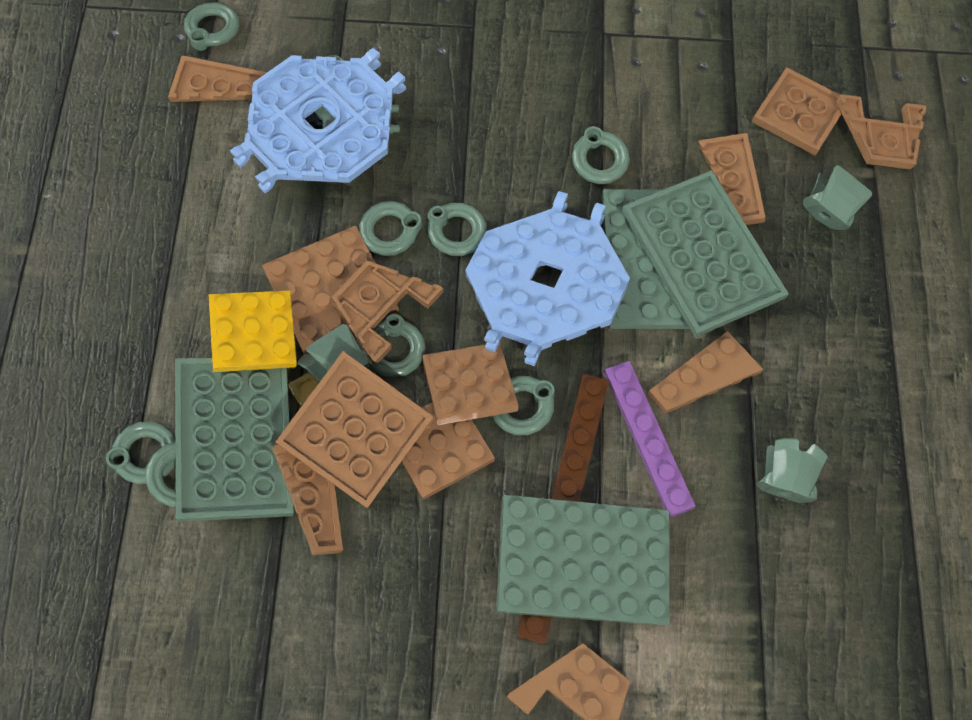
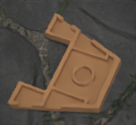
[837,94,926,169]
[332,261,443,365]
[507,643,630,720]

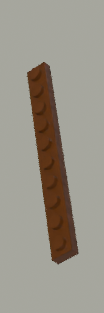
[517,374,609,645]

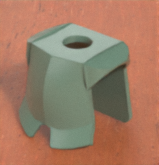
[803,165,872,230]
[298,324,370,382]
[757,438,828,503]

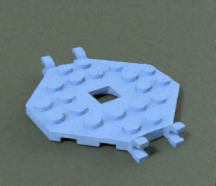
[230,48,406,193]
[465,191,630,366]

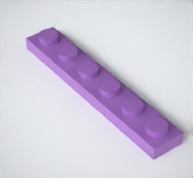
[604,361,696,518]

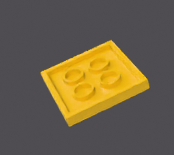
[209,290,297,372]

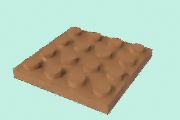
[262,225,399,354]
[276,351,433,508]

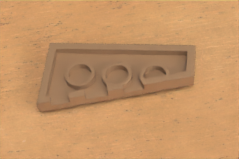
[168,55,267,102]
[698,133,766,225]
[648,331,763,414]
[272,445,343,555]

